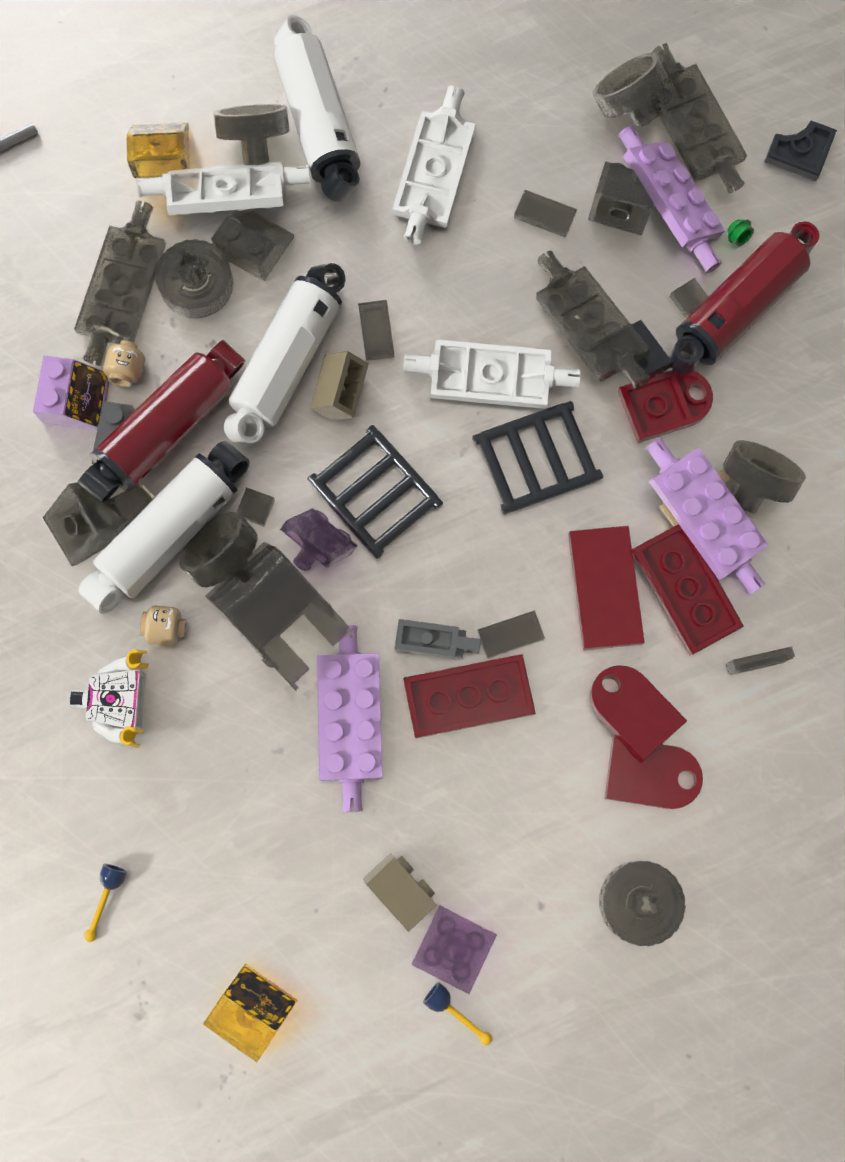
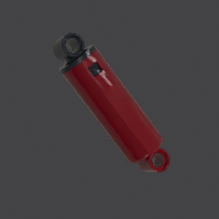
[669,221,820,374]
[77,340,246,505]

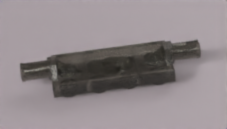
[645,43,747,193]
[74,201,166,366]
[536,250,651,390]

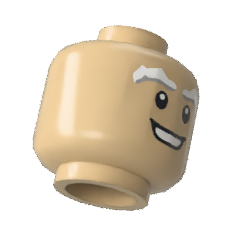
[103,341,145,387]
[140,605,187,647]

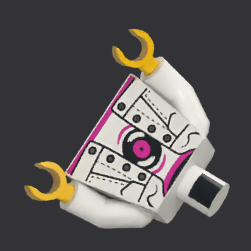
[70,649,149,748]

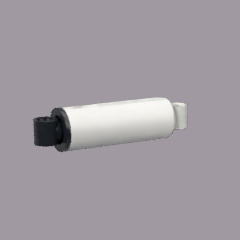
[274,15,360,202]
[224,263,346,443]
[79,441,250,614]

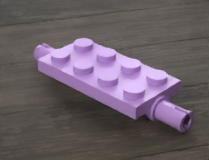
[618,126,725,273]
[645,437,768,595]
[317,625,383,812]

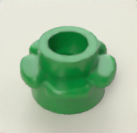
[727,219,754,246]

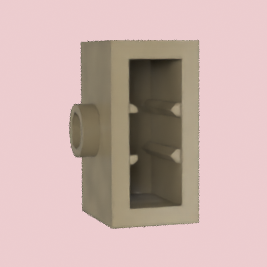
[310,351,369,420]
[363,853,437,932]

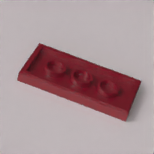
[631,524,744,655]
[568,526,645,650]
[403,654,536,739]

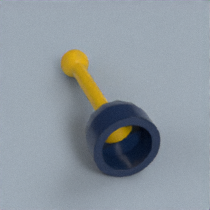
[84,864,127,942]
[423,982,492,1045]

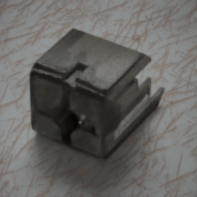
[205,542,355,691]

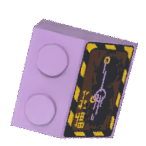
[33,356,109,430]

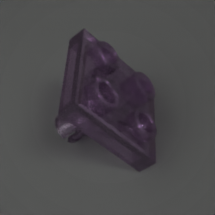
[280,508,358,571]
[411,905,497,994]

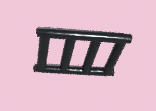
[472,401,603,514]
[307,425,443,559]

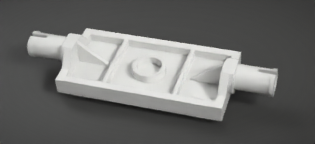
[392,86,476,245]
[136,162,311,215]
[403,339,580,409]

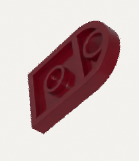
[618,370,713,443]
[590,665,687,763]
[604,737,703,809]

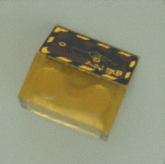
[126,122,190,178]
[203,963,298,1062]

